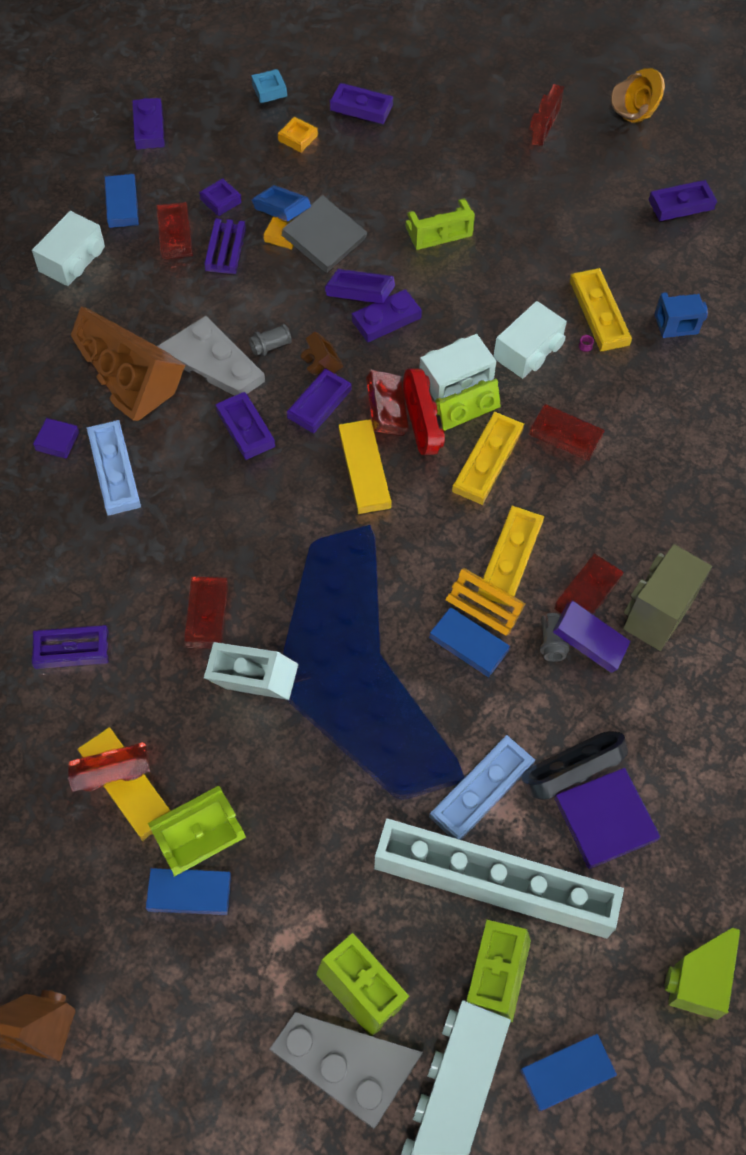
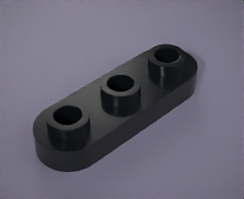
[521,731,628,800]

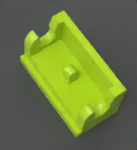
[405,198,475,250]
[148,786,246,876]
[467,920,531,1023]
[316,933,410,1037]

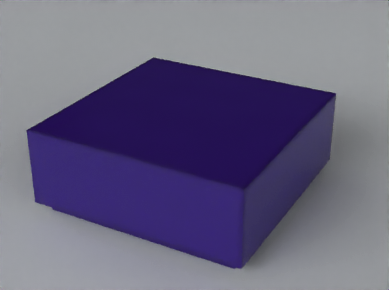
[199,178,242,217]
[33,418,80,459]

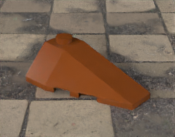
[71,306,185,421]
[0,990,76,1062]

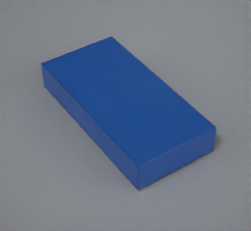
[105,174,139,228]
[252,185,311,221]
[429,607,510,678]
[146,868,231,915]
[520,1034,617,1112]

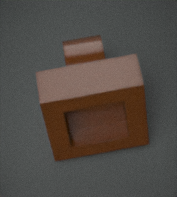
[300,331,344,376]

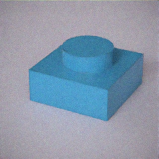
[251,69,287,103]

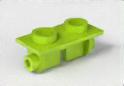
[435,379,501,431]

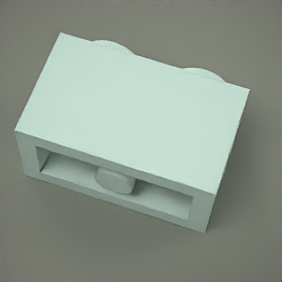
[32,211,105,286]
[493,301,567,379]
[420,334,496,400]
[204,642,298,700]

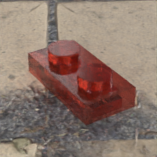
[530,84,564,147]
[157,202,193,259]
[366,370,409,436]
[529,404,605,461]
[554,553,624,615]
[184,577,228,648]
[68,742,150,792]

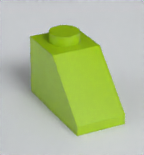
[664,928,740,1020]

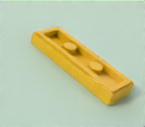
[570,268,632,352]
[452,411,524,505]
[338,419,392,514]
[478,506,544,607]
[78,727,171,841]

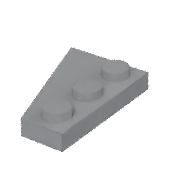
[157,316,265,396]
[270,1012,423,1129]

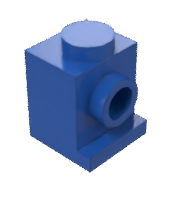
[654,293,708,338]

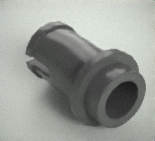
[249,324,292,357]
[540,613,569,662]

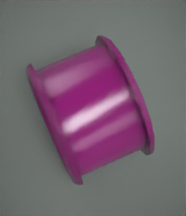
[579,335,594,352]

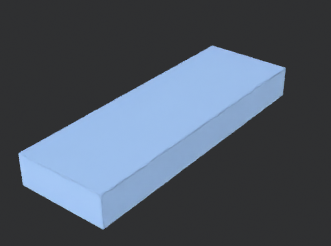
[87,420,141,516]
[429,735,535,840]

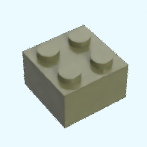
[623,544,713,652]

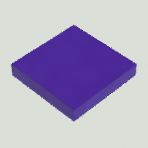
[554,768,661,870]

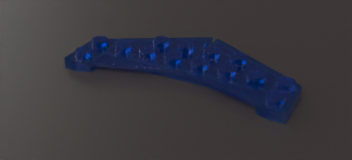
[283,525,465,800]

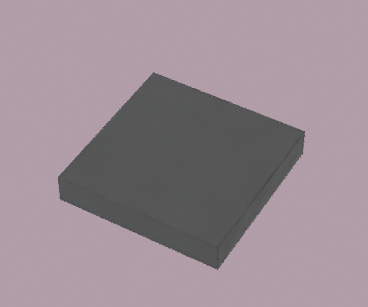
[282,195,367,273]

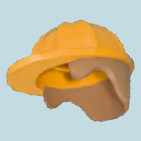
[611,68,665,123]

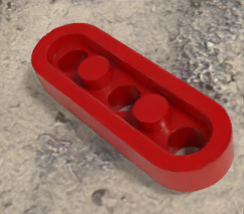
[403,369,445,455]

